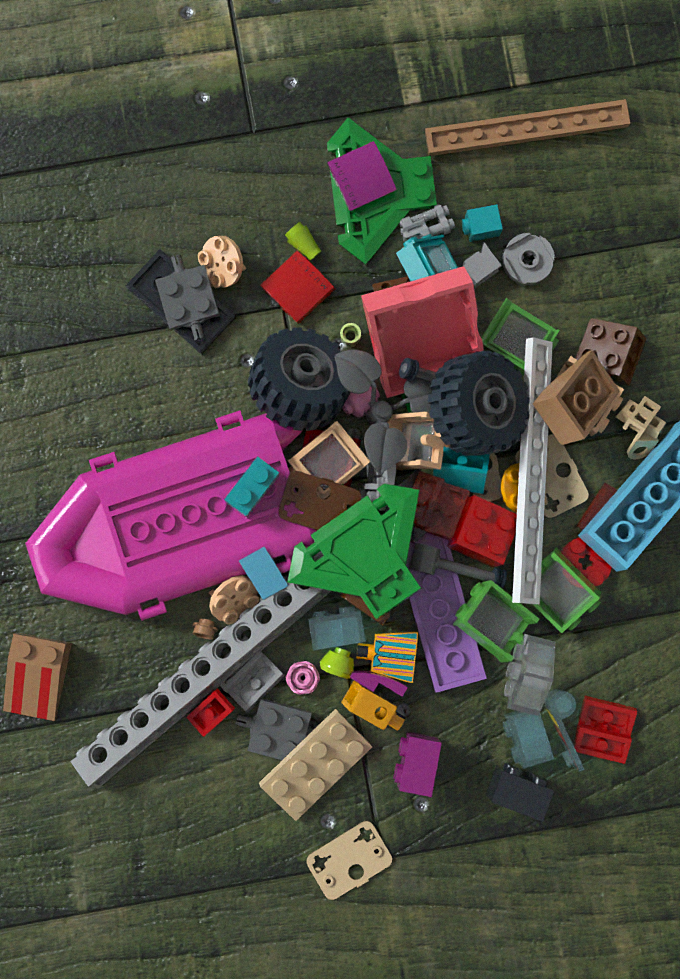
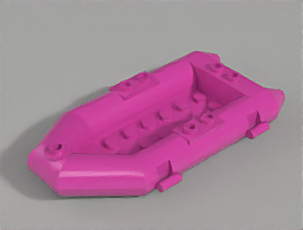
[25,410,330,621]

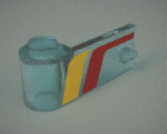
[544,689,585,772]

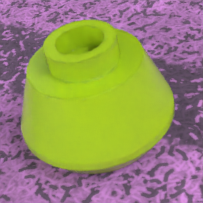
[320,647,354,679]

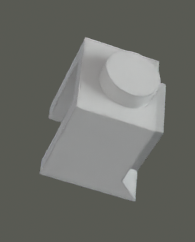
[462,243,501,289]

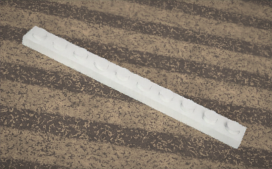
[512,337,553,604]

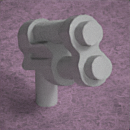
[400,205,455,242]

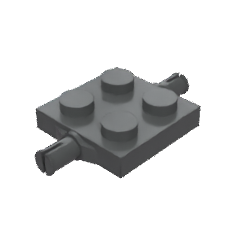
[155,255,220,341]
[235,698,312,760]

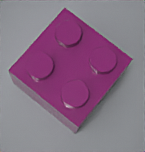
[393,731,442,797]

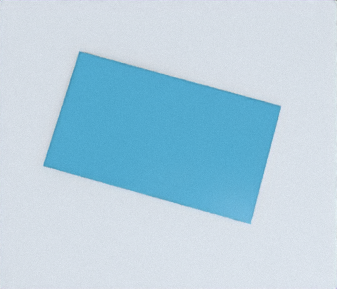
[239,547,288,600]

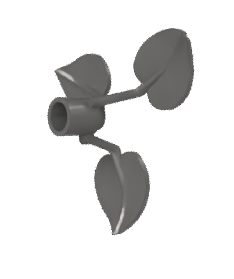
[334,350,432,474]

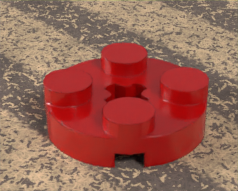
[558,537,612,589]

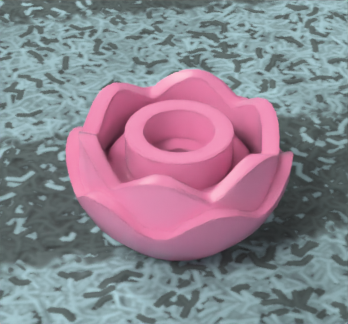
[286,661,320,694]

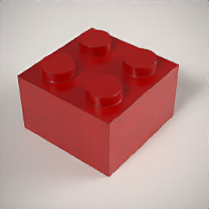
[447,495,517,568]

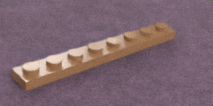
[425,99,630,156]

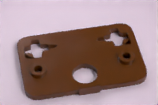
[278,471,361,530]

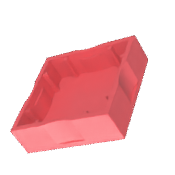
[361,266,484,398]

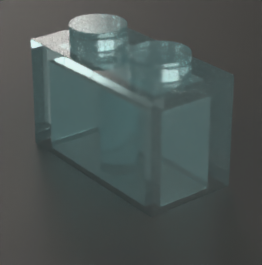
[308,606,366,650]
[502,706,554,769]

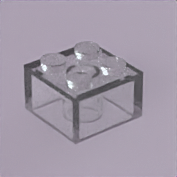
[504,634,556,716]

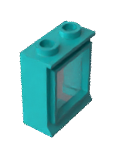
[396,234,458,281]

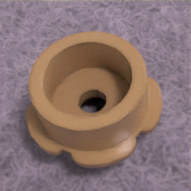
[193,619,218,640]

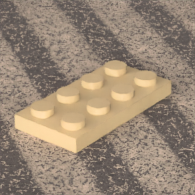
[259,709,372,821]

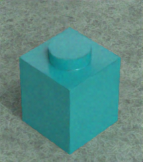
[462,204,503,242]

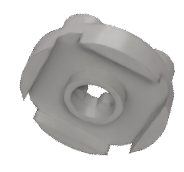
[502,233,555,286]

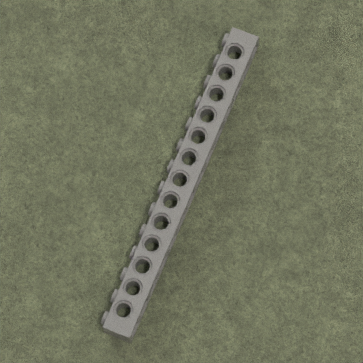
[71,551,331,789]

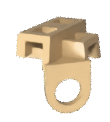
[616,396,666,460]

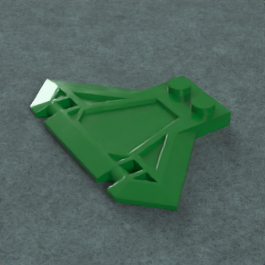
[327,117,437,265]
[288,484,422,620]

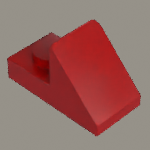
[186,688,235,737]

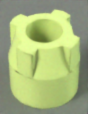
[340,323,361,347]

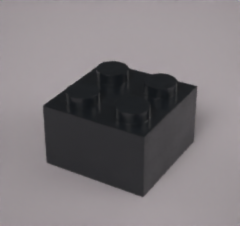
[486,763,554,822]

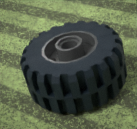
[248,327,351,431]
[428,351,530,456]

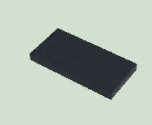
[125,249,236,355]

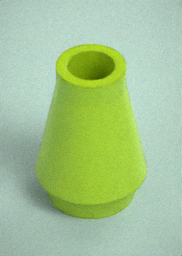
[285,222,321,261]

